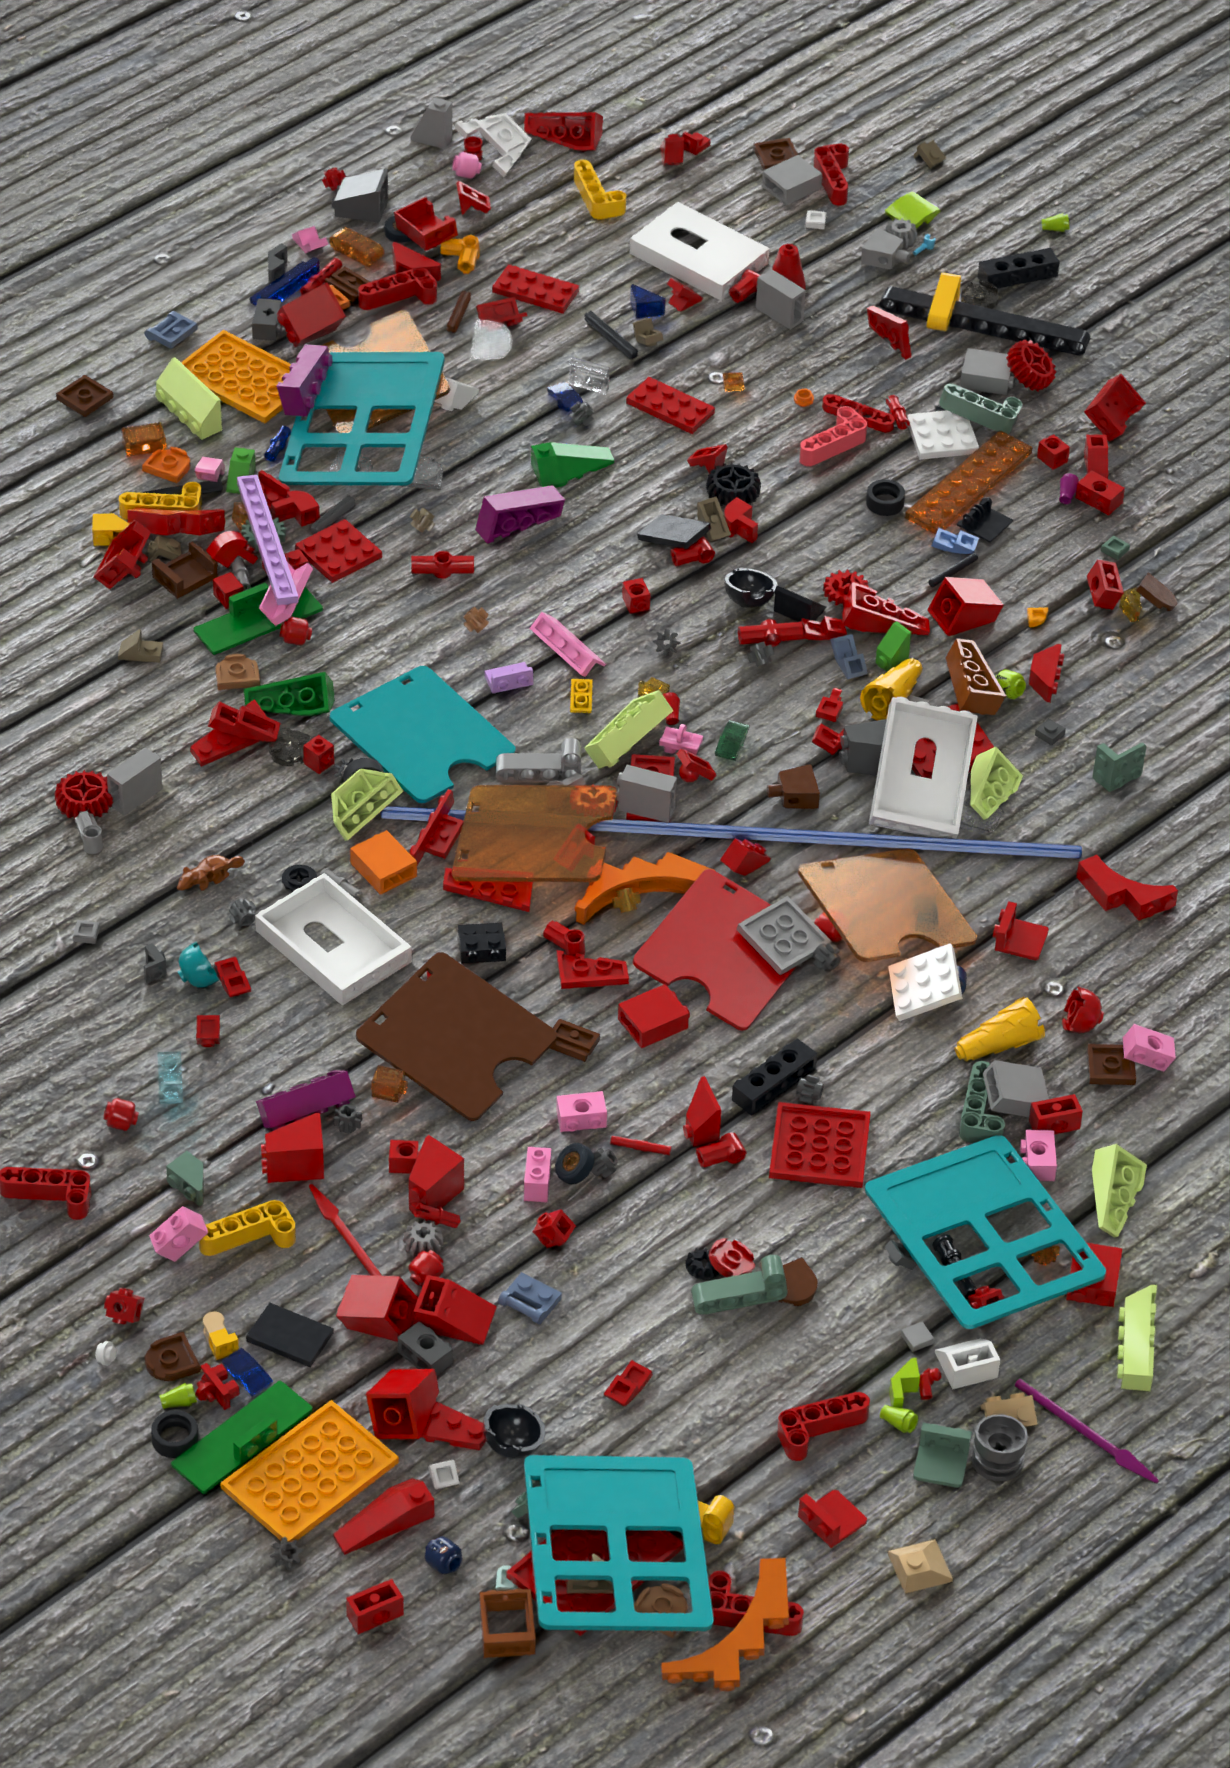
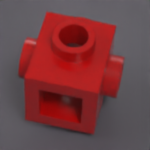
[532,1209,576,1248]
[968,1286,1005,1309]
[104,1288,145,1324]

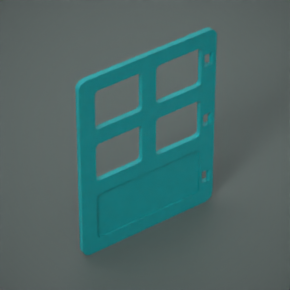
[279,352,445,486]
[865,1135,1106,1329]
[524,1455,713,1631]

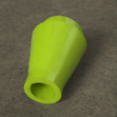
[1042,213,1070,232]
[159,1383,197,1409]
[880,1405,918,1433]

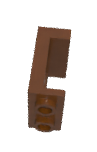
[151,541,218,599]

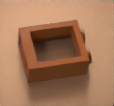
[479,1589,535,1658]

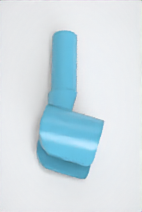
[913,234,936,256]

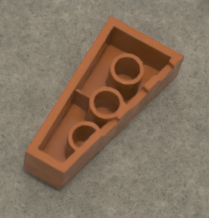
[945,638,1006,715]

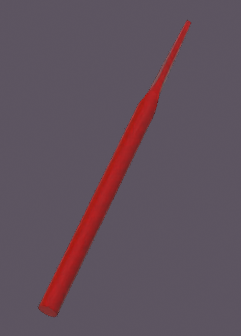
[309,1184,382,1276]

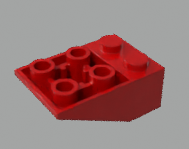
[413,1275,497,1345]

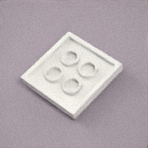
[907,411,979,460]
[888,943,962,1021]

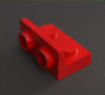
[258,470,290,514]

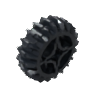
[706,462,761,506]

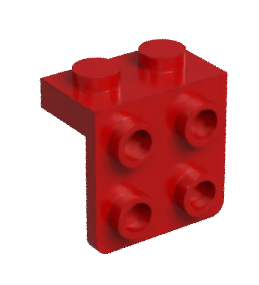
[476,297,527,331]
[993,901,1049,960]
[798,1490,867,1548]

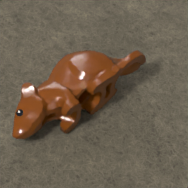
[177,855,245,891]

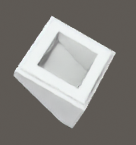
[428,1460,460,1490]

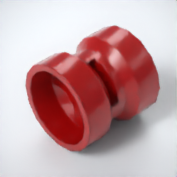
[464,136,483,161]

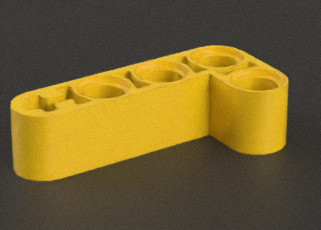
[574,160,626,219]
[927,272,961,332]
[119,482,202,520]
[199,1200,296,1256]
[698,1495,734,1544]

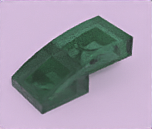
[715,720,750,761]

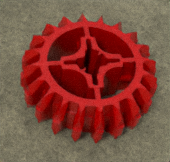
[1006,340,1056,391]
[54,770,113,819]

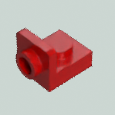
[682,132,711,156]

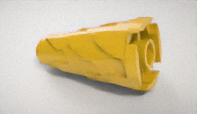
[860,658,923,721]
[954,996,1045,1061]

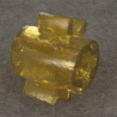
[612,888,641,913]

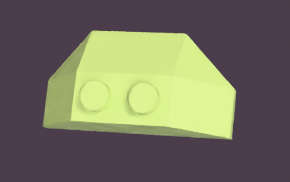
[331,769,403,841]

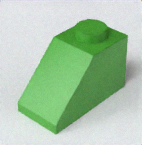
[226,447,256,494]
[876,621,911,672]

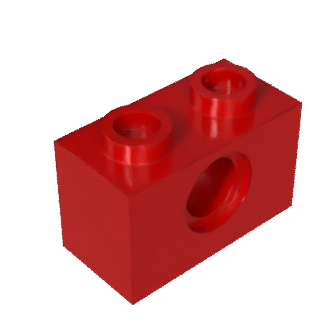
[1076,470,1125,515]
[1087,559,1124,610]
[1029,1094,1083,1135]
[346,1579,404,1635]

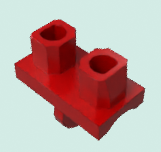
[195,1363,240,1410]

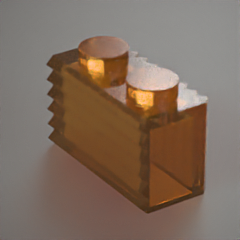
[121,422,167,457]

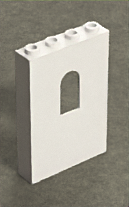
[629,202,770,301]
[869,697,978,839]
[255,873,412,1006]

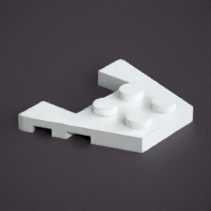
[454,114,531,177]

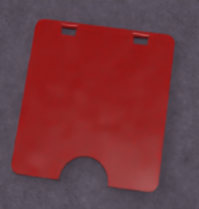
[633,869,798,1031]

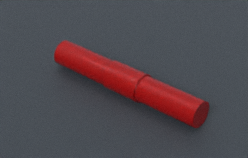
[610,1135,672,1156]

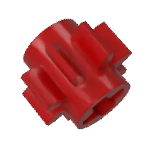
[322,167,346,191]

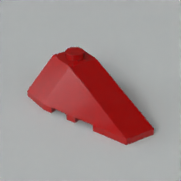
[524,112,603,151]
[842,582,930,635]
[333,1478,435,1555]

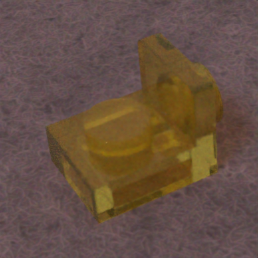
[1119,587,1142,623]
[638,677,670,698]

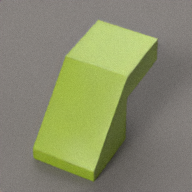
[889,1358,920,1408]

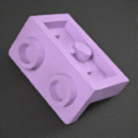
[485,662,533,694]

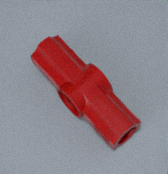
[411,551,474,579]
[738,619,803,647]

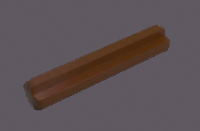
[447,291,471,333]

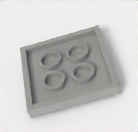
[736,896,831,975]

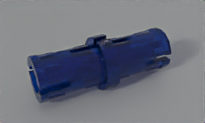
[264,426,292,462]

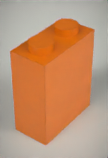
[350,830,417,895]

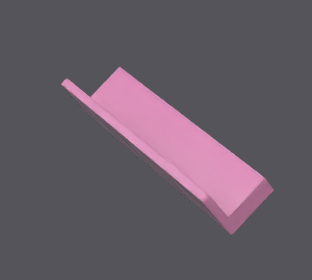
[259,562,313,626]
[529,612,606,677]

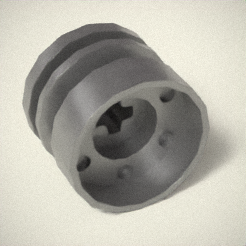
[972,1414,1028,1481]

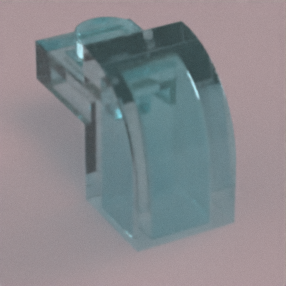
[158,1051,183,1104]

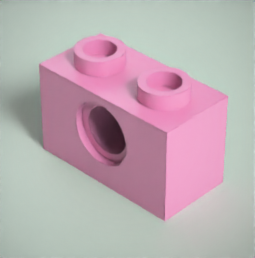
[1123,1024,1176,1072]
[556,1091,607,1132]
[1020,1130,1057,1181]
[524,1147,551,1202]
[149,1206,208,1262]

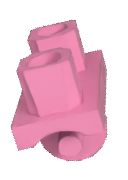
[659,724,703,755]

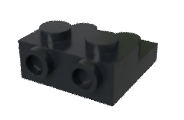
[458,922,506,964]

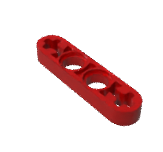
[822,394,895,432]

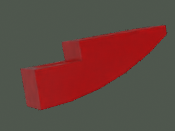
[208,701,281,742]

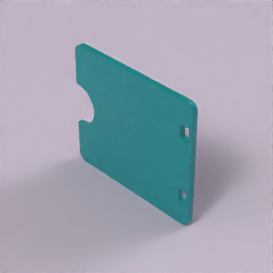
[329,666,516,803]

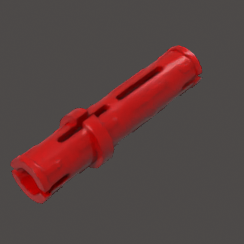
[299,258,343,295]

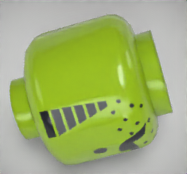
[995,669,1026,699]

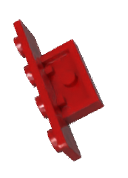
[409,789,464,866]

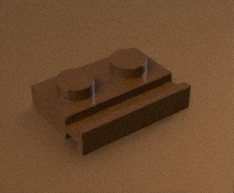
[325,266,370,302]
[549,1019,600,1062]

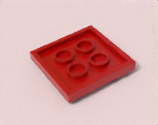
[295,519,382,583]

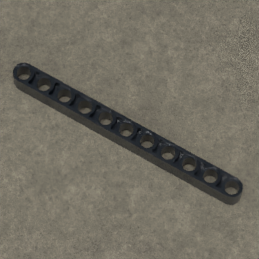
[879,287,1091,355]

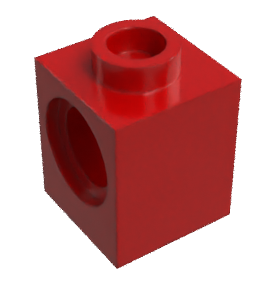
[1037,434,1070,470]
[213,572,244,609]
[622,578,650,614]
[303,735,335,774]
[389,1140,420,1174]

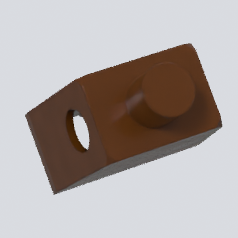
[767,764,820,809]

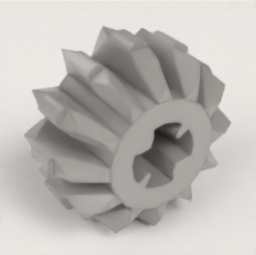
[885,218,917,249]
[403,1219,444,1258]

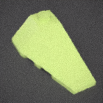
[970,747,1023,820]
[1092,1144,1147,1238]

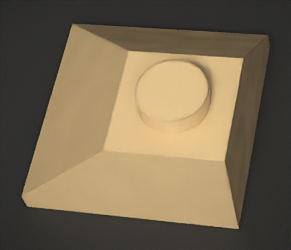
[888,1539,953,1594]

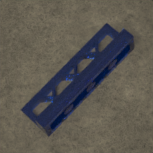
[250,257,320,306]

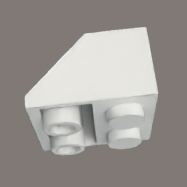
[935,1338,1000,1389]

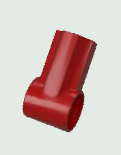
[729,269,760,303]
[671,537,715,566]
[543,920,585,956]
[696,1132,747,1168]

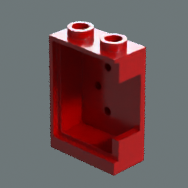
[394,197,458,251]
[1084,373,1146,442]
[94,520,151,589]

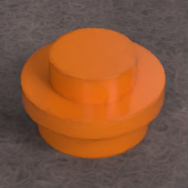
[794,389,814,407]

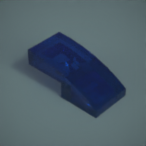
[547,382,584,412]
[221,1348,273,1397]

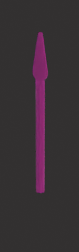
[1015,1379,1159,1483]

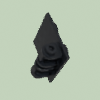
[956,497,1013,542]

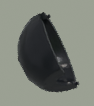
[724,568,778,608]
[483,1403,546,1458]

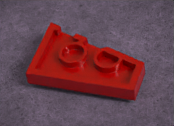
[867,306,912,360]
[556,950,629,989]
[421,1401,486,1450]

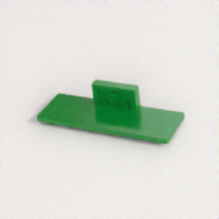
[193,583,323,655]
[171,1381,313,1494]

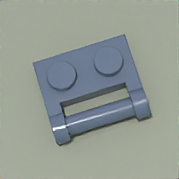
[144,311,197,349]
[498,1272,562,1324]

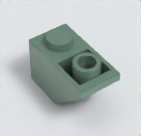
[166,1151,204,1206]

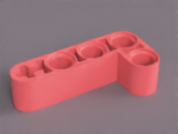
[800,406,867,466]

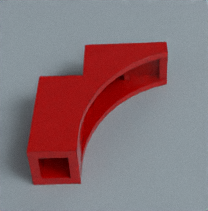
[127,508,226,536]
[1076,855,1178,921]

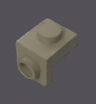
[913,140,946,169]
[633,318,663,347]
[147,534,181,562]

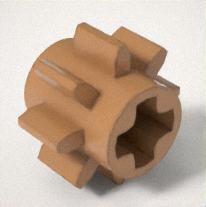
[463,607,489,633]

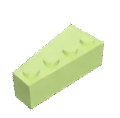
[584,690,674,769]

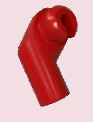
[919,1368,941,1400]

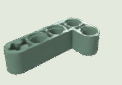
[939,384,1023,434]
[959,1061,1005,1143]
[691,1255,787,1315]

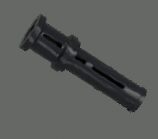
[932,1234,977,1300]

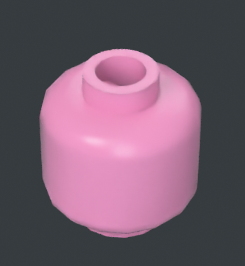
[452,152,482,179]

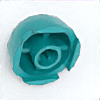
[177,942,219,988]

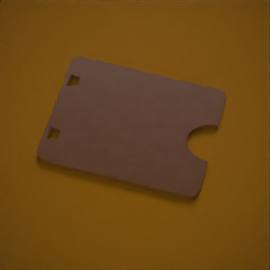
[356,952,557,1121]

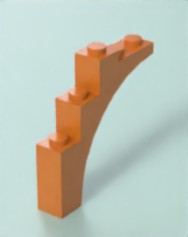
[575,852,715,925]
[661,1558,789,1691]

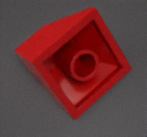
[683,1076,721,1147]

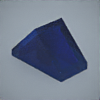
[630,284,666,319]

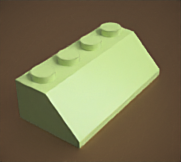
[155,358,222,440]

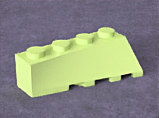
[1117,1285,1157,1391]

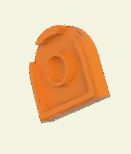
[142,447,191,484]

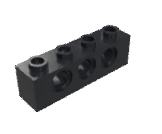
[978,247,1060,291]
[732,1038,817,1116]

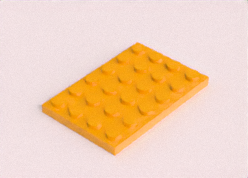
[181,330,291,424]
[221,1400,399,1542]

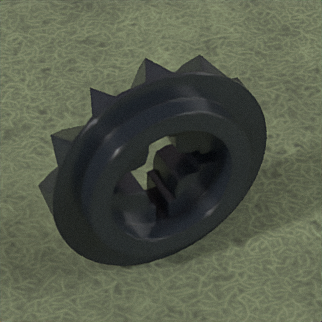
[282,865,317,892]
[685,1246,720,1280]

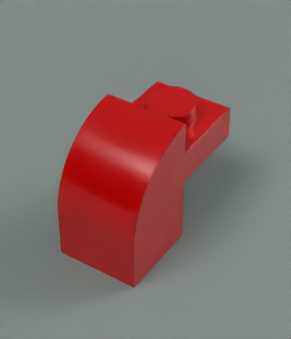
[271,491,320,527]
[724,497,758,543]
[206,531,258,568]

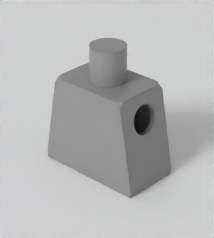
[861,228,910,269]

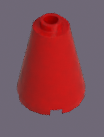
[772,244,806,290]

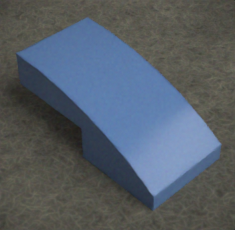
[931,528,979,554]

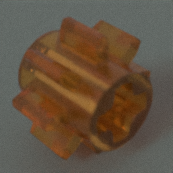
[1029,1245,1060,1266]

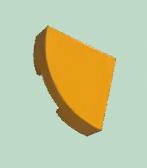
[1027,607,1048,627]

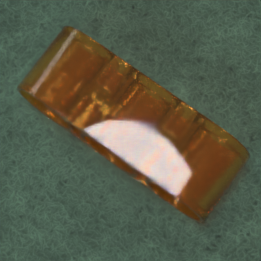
[329,227,385,267]

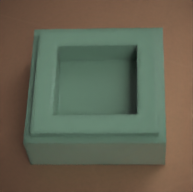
[1101,536,1130,560]

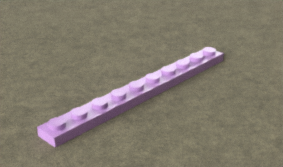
[237,475,298,605]

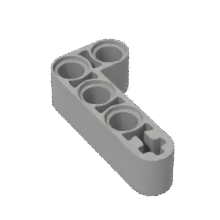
[496,738,581,783]

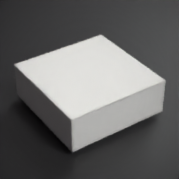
[805,210,826,229]

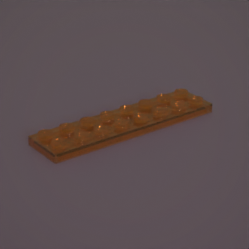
[905,430,1033,535]

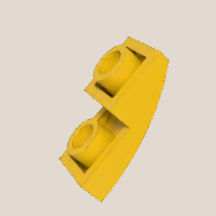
[570,679,593,713]

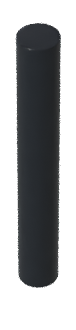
[928,553,978,587]

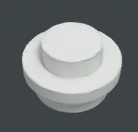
[95,1341,116,1366]

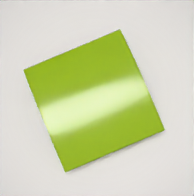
[885,191,941,229]

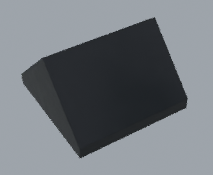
[774,586,826,622]

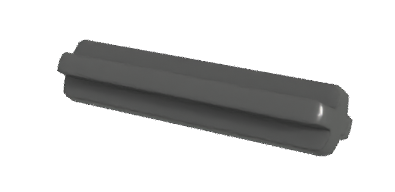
[310,495,355,534]

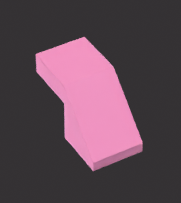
[292,226,329,254]
[195,457,225,482]

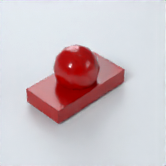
[676,749,717,782]

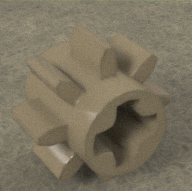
[410,507,435,533]

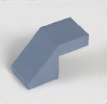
[830,634,868,679]

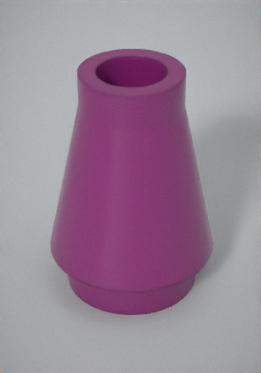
[1059,473,1079,504]

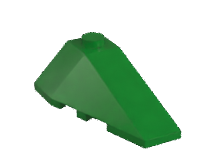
[531,442,614,488]
[244,672,335,716]

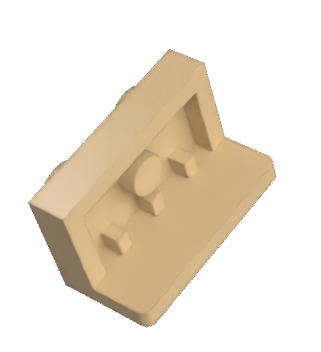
[980,1392,1038,1427]

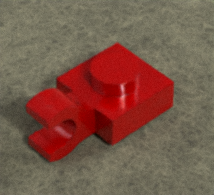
[816,688,843,722]

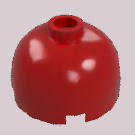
[1062,987,1104,1034]

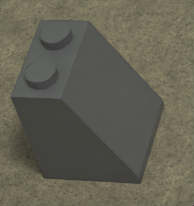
[332,169,388,223]
[839,719,887,776]

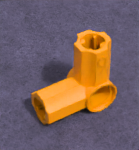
[441,235,480,274]

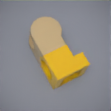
[203,1311,239,1360]

